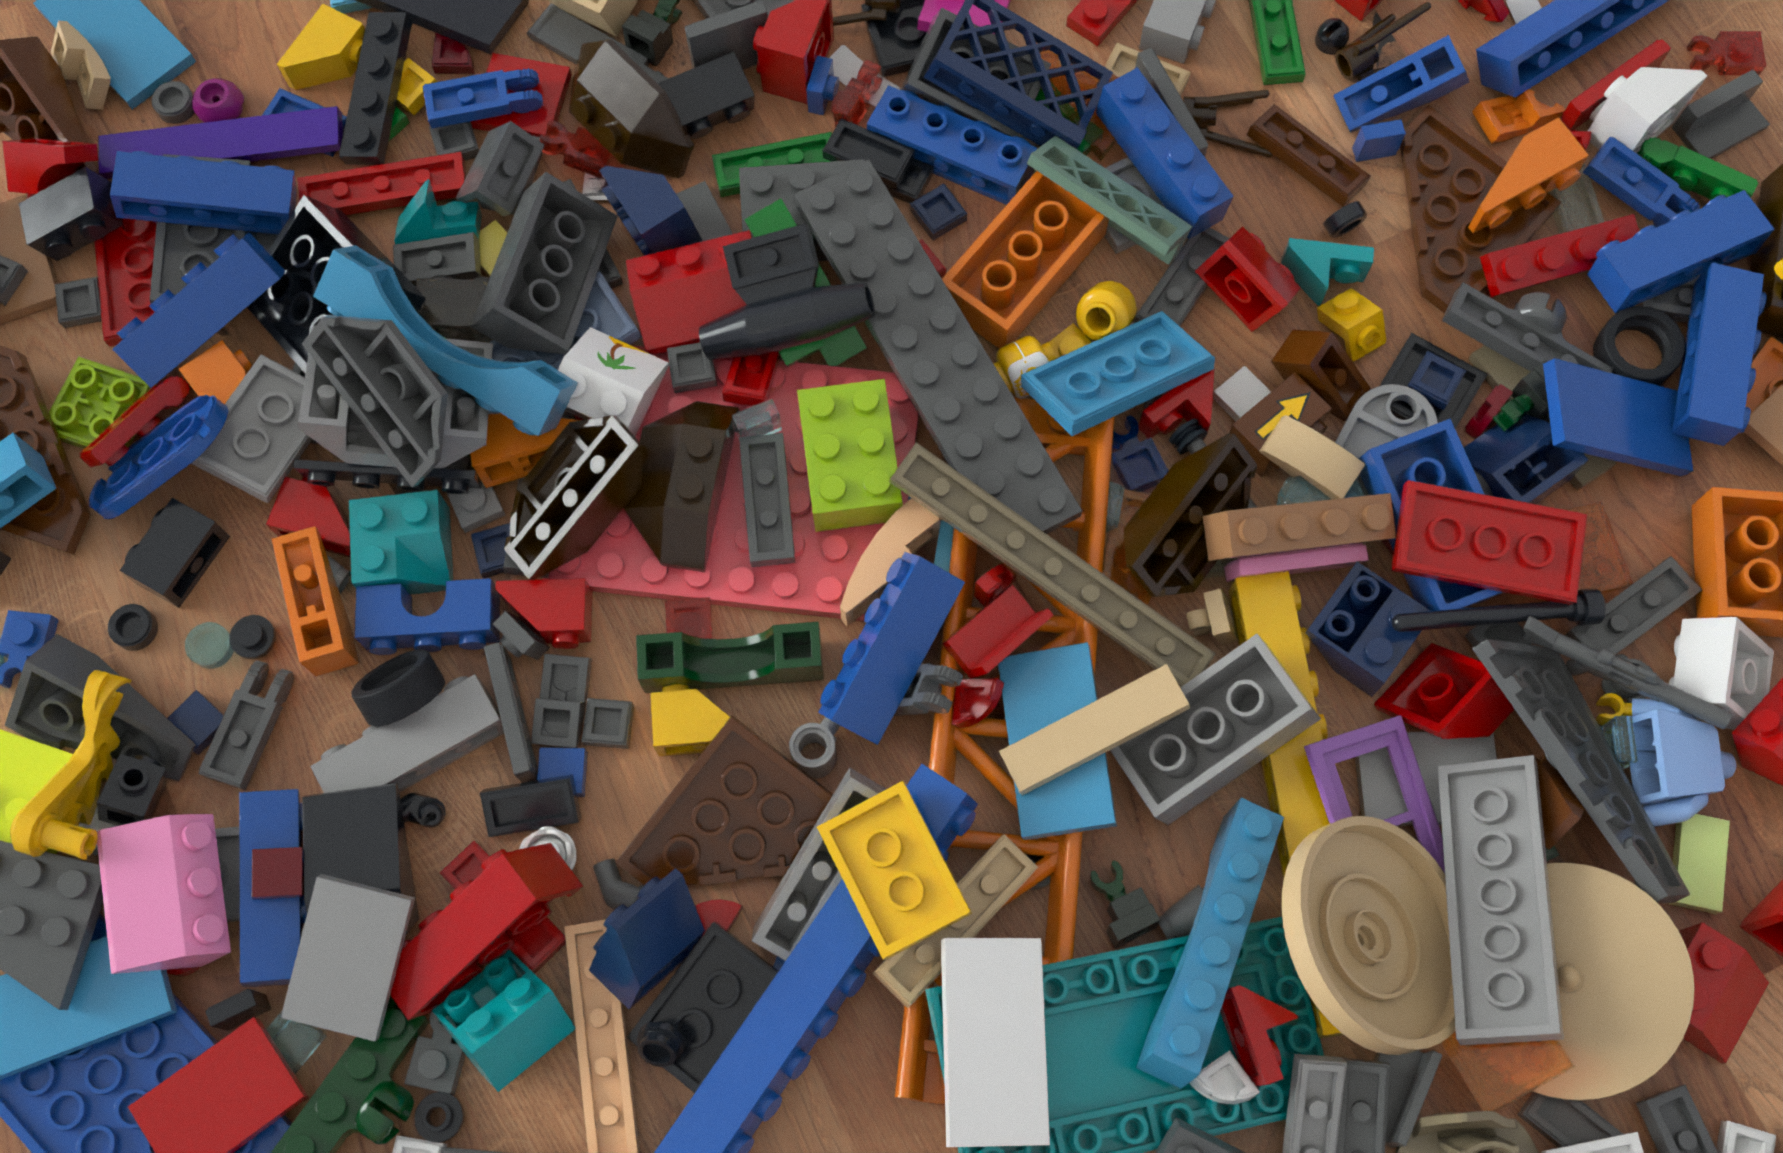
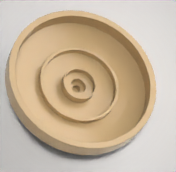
[1282,816,1456,1055]
[1472,863,1695,1101]

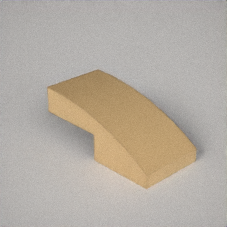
[51,20,111,110]
[1259,415,1365,499]

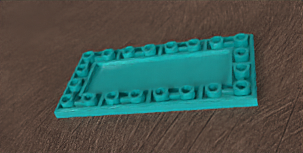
[925,917,1324,1153]

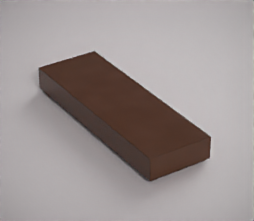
[1247,104,1371,207]

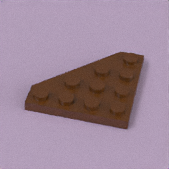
[1400,105,1561,313]
[0,346,91,555]
[615,715,833,886]

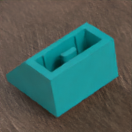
[432,950,576,1092]

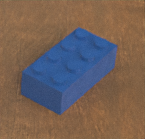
[1359,419,1504,611]

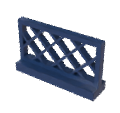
[924,0,1113,149]

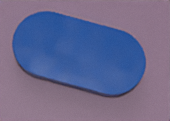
[89,395,228,519]

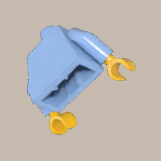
[1595,693,1736,827]

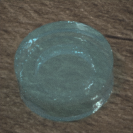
[185,622,234,669]

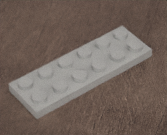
[1438,755,1564,1045]

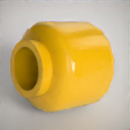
[1076,281,1137,341]

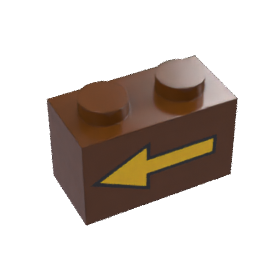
[1228,372,1332,477]

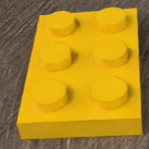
[817,781,973,960]

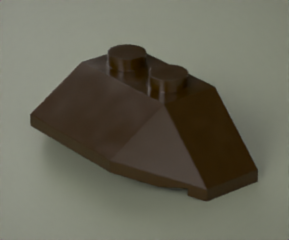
[569,39,694,178]
[624,401,740,572]
[504,415,644,580]
[1123,434,1257,597]

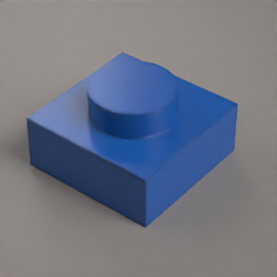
[806,56,839,116]

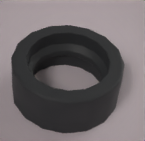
[1593,306,1685,386]
[351,649,445,727]

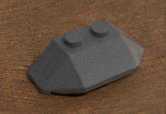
[302,315,448,487]

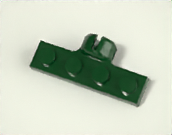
[271,995,429,1153]

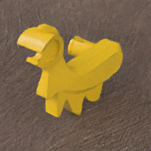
[10,670,132,860]

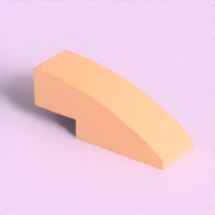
[840,498,940,626]

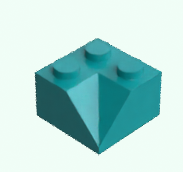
[349,490,453,595]

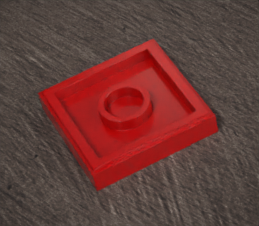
[470,53,572,143]

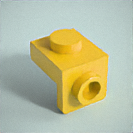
[1317,288,1386,361]

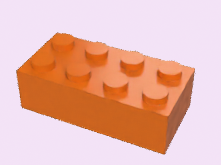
[942,171,1109,348]

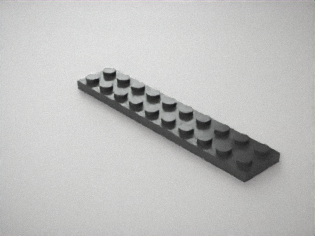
[794,159,1082,534]

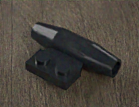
[699,224,875,360]

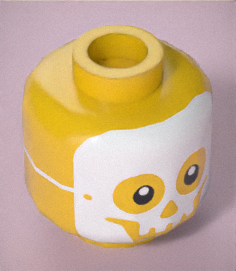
[993,335,1057,399]

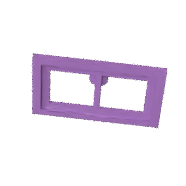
[1304,715,1445,873]

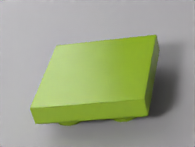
[49,356,157,449]

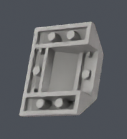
[298,326,493,469]

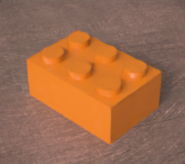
[1691,487,1783,638]

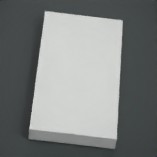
[941,938,1050,1147]

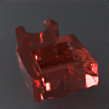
[1687,31,1766,75]
[831,60,883,127]
[539,121,613,179]

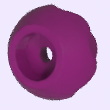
[192,78,244,123]

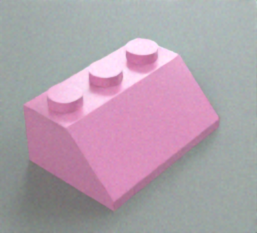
[97,814,231,974]

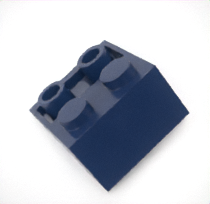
[599,166,702,256]
[1464,414,1589,504]
[1306,561,1430,697]
[589,868,705,1010]

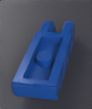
[423,68,543,129]
[1583,137,1700,227]

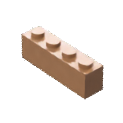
[1203,493,1396,561]

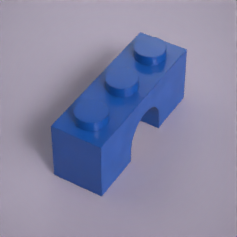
[355,578,500,655]

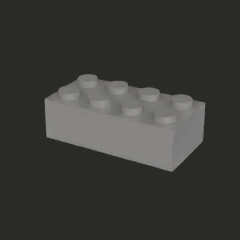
[1110,634,1321,825]

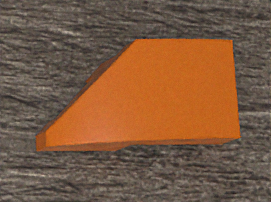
[1472,89,1565,144]

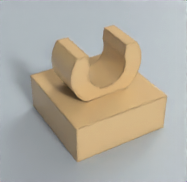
[1186,588,1239,645]

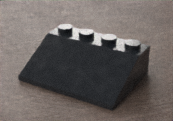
[247,195,426,374]

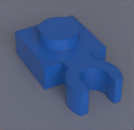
[0,610,59,688]

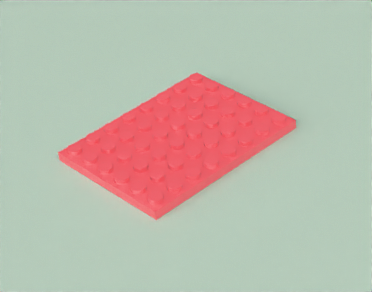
[543,345,919,621]

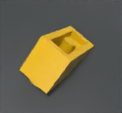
[277,4,365,90]
[651,684,730,757]

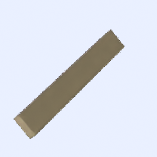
[889,442,1216,688]

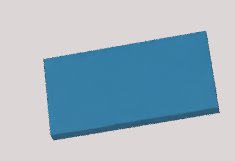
[33,0,196,110]
[1021,311,1215,436]
[998,642,1117,840]
[0,936,177,1080]

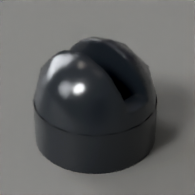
[1315,18,1349,55]

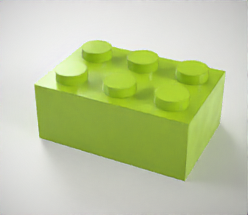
[797,379,903,532]

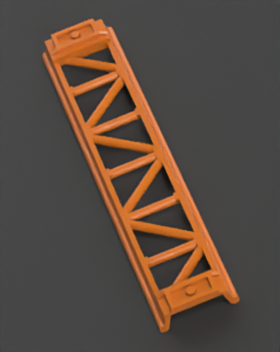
[895,398,1115,1105]

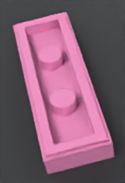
[1224,543,1369,582]

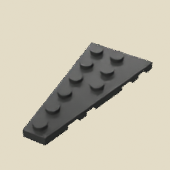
[1472,639,1690,904]
[0,841,103,1010]

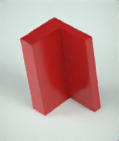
[942,585,1054,679]

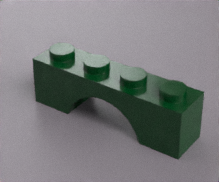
[636,622,824,693]

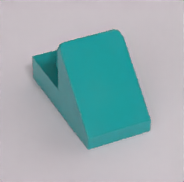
[394,179,482,245]
[1281,238,1374,306]

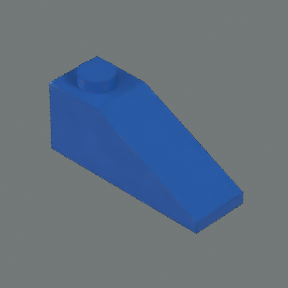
[1333,35,1469,133]

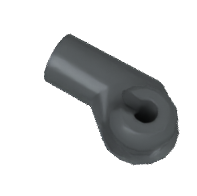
[593,859,644,909]

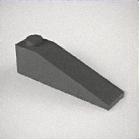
[5,634,196,781]

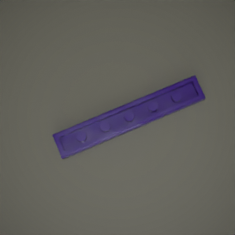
[98,106,343,179]

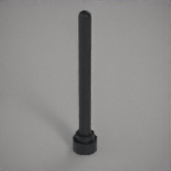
[1391,588,1606,632]

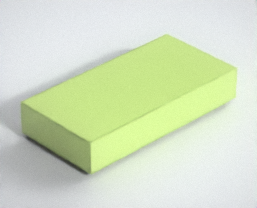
[1669,814,1730,914]

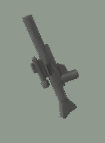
[1522,616,1732,730]

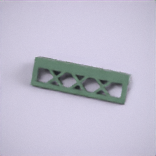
[1027,136,1193,265]

